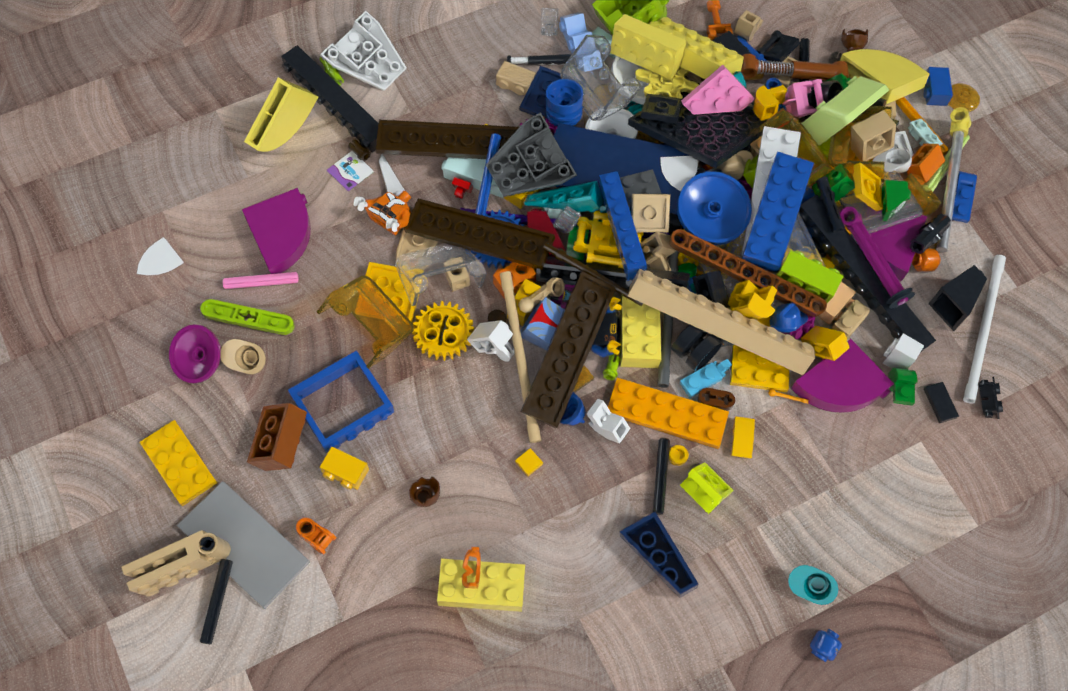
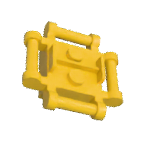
[573,210,644,269]

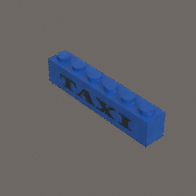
[599,171,647,281]

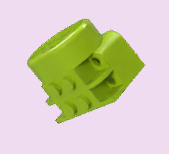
[592,0,669,35]

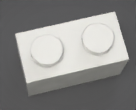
[883,334,924,369]

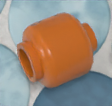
[912,248,941,272]

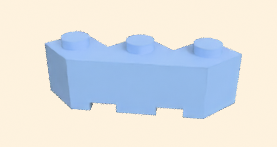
[559,12,604,72]

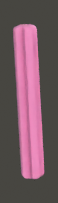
[223,272,299,289]

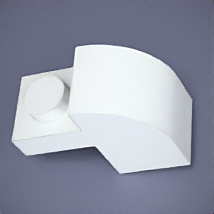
[587,399,630,444]

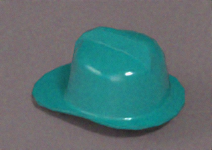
[788,565,839,605]

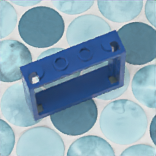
[288,350,394,453]

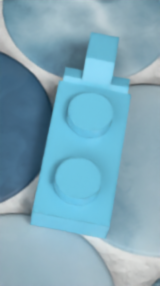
[679,359,732,398]

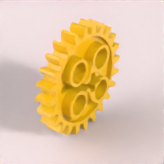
[412,301,474,361]

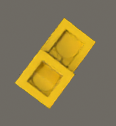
[731,416,755,459]

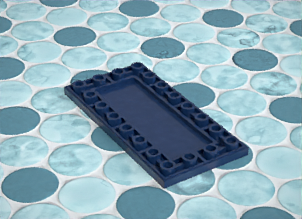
[553,123,690,214]

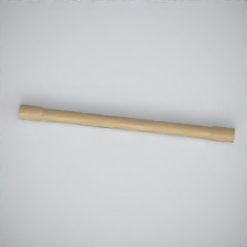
[500,271,541,443]

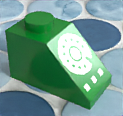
[882,180,911,221]

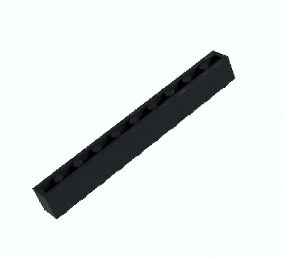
[797,194,936,352]

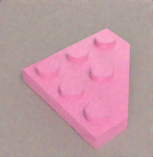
[681,65,755,115]

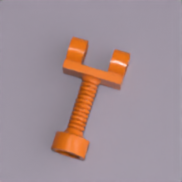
[706,0,733,41]

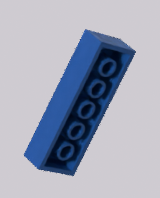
[742,151,814,273]

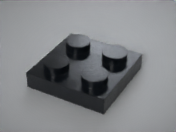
[641,94,682,124]

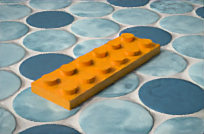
[608,377,729,449]

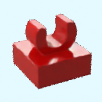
[452,177,473,199]

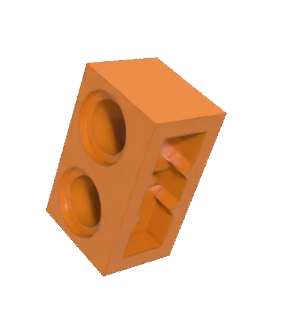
[493,262,536,299]

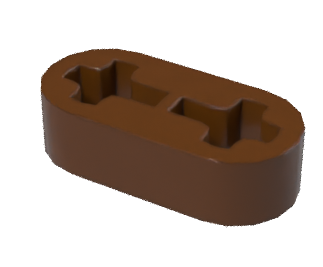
[697,388,735,411]

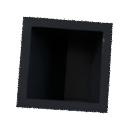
[929,265,987,331]

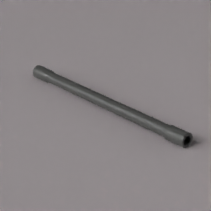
[657,234,681,388]

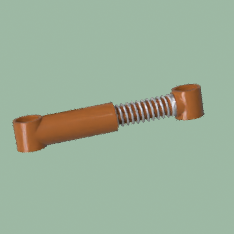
[741,54,849,81]

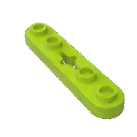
[200,299,295,335]

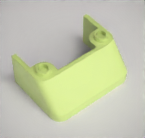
[801,76,889,145]

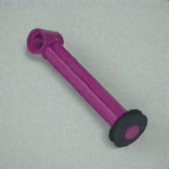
[840,207,915,309]

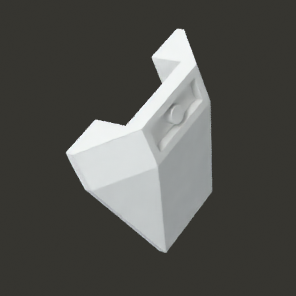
[320,11,407,91]

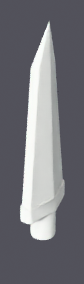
[379,154,405,197]

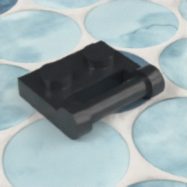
[756,30,800,64]

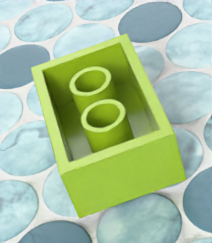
[776,250,844,303]

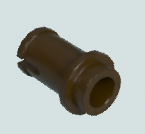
[348,139,370,161]

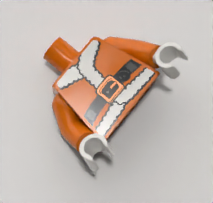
[353,191,411,236]

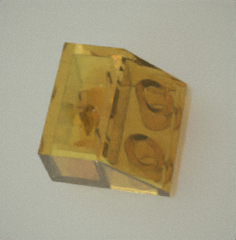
[905,173,941,216]

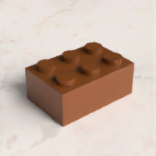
[247,403,307,471]

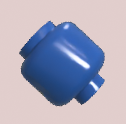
[810,629,842,662]

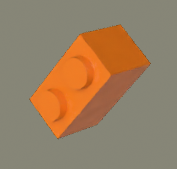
[907,143,945,183]

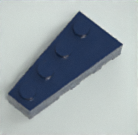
[619,512,699,598]

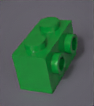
[811,164,855,202]

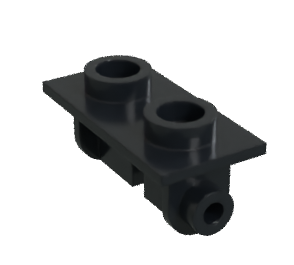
[979,377,1003,419]

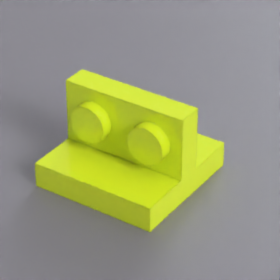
[680,462,734,514]

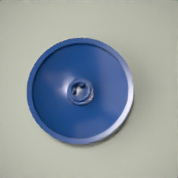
[677,172,752,245]

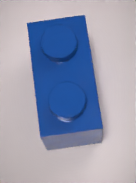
[923,67,953,106]

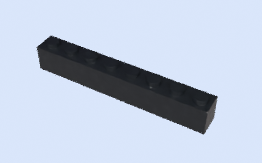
[281,45,379,153]
[536,256,690,290]

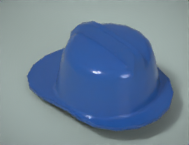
[769,303,808,333]
[560,392,586,426]

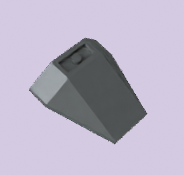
[486,112,577,197]

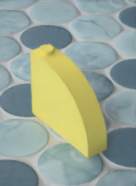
[840,49,929,104]
[244,77,318,152]

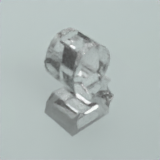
[553,206,581,234]

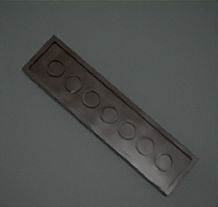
[376,119,519,159]
[404,198,555,270]
[520,271,616,428]

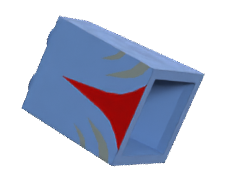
[520,297,564,351]

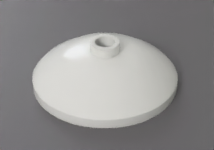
[585,107,638,139]

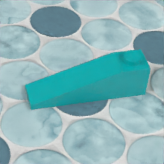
[524,181,603,212]

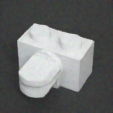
[467,320,515,362]

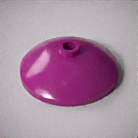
[169,324,221,383]

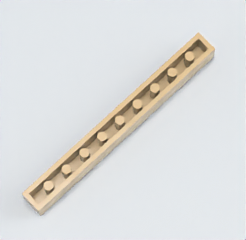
[628,269,815,375]

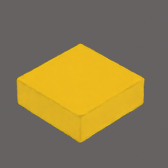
[515,448,543,477]

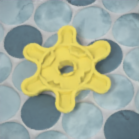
[635,66,699,99]

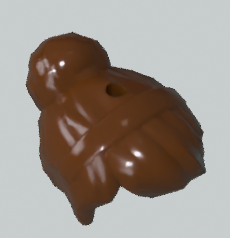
[841,29,868,52]

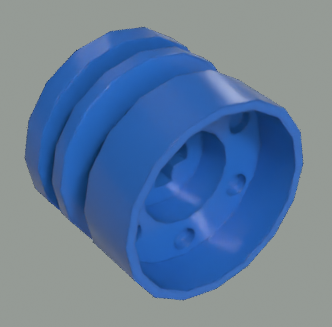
[546,79,583,127]

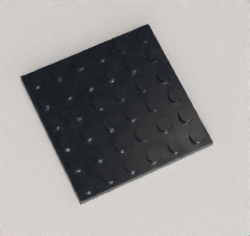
[628,80,778,168]

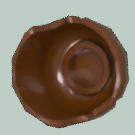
[409,476,440,507]

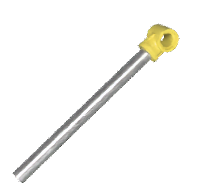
[936,107,971,252]

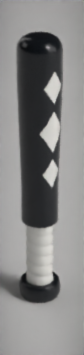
[507,54,575,65]

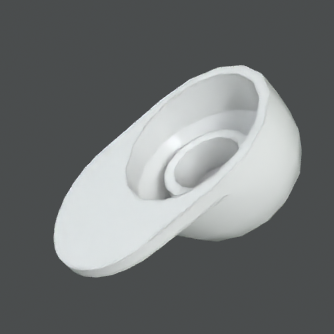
[872,148,912,173]

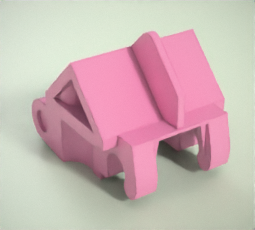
[782,79,824,119]

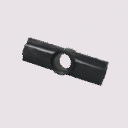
[909,213,951,254]

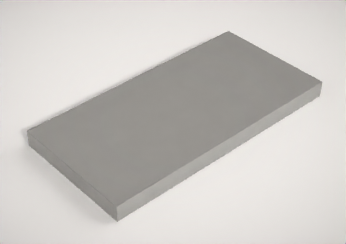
[177,481,310,609]

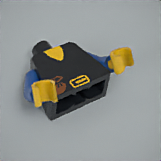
[590,297,622,358]

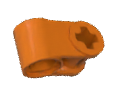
[296,518,337,555]

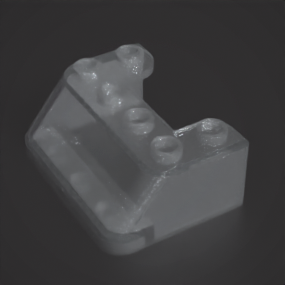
[560,35,642,121]

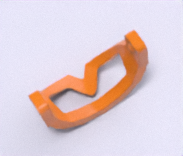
[462,547,481,589]

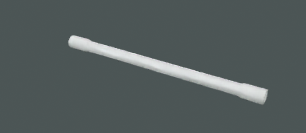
[963,255,1006,404]

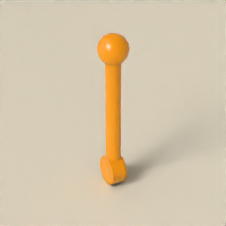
[768,389,809,404]

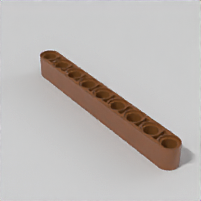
[669,229,827,317]

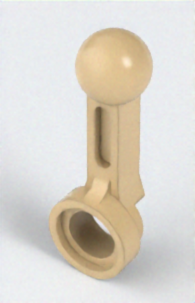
[519,278,565,313]

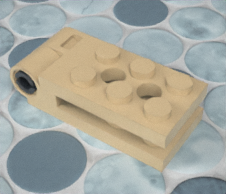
[121,530,231,596]

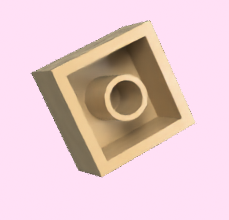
[850,110,896,163]

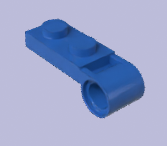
[952,171,977,223]

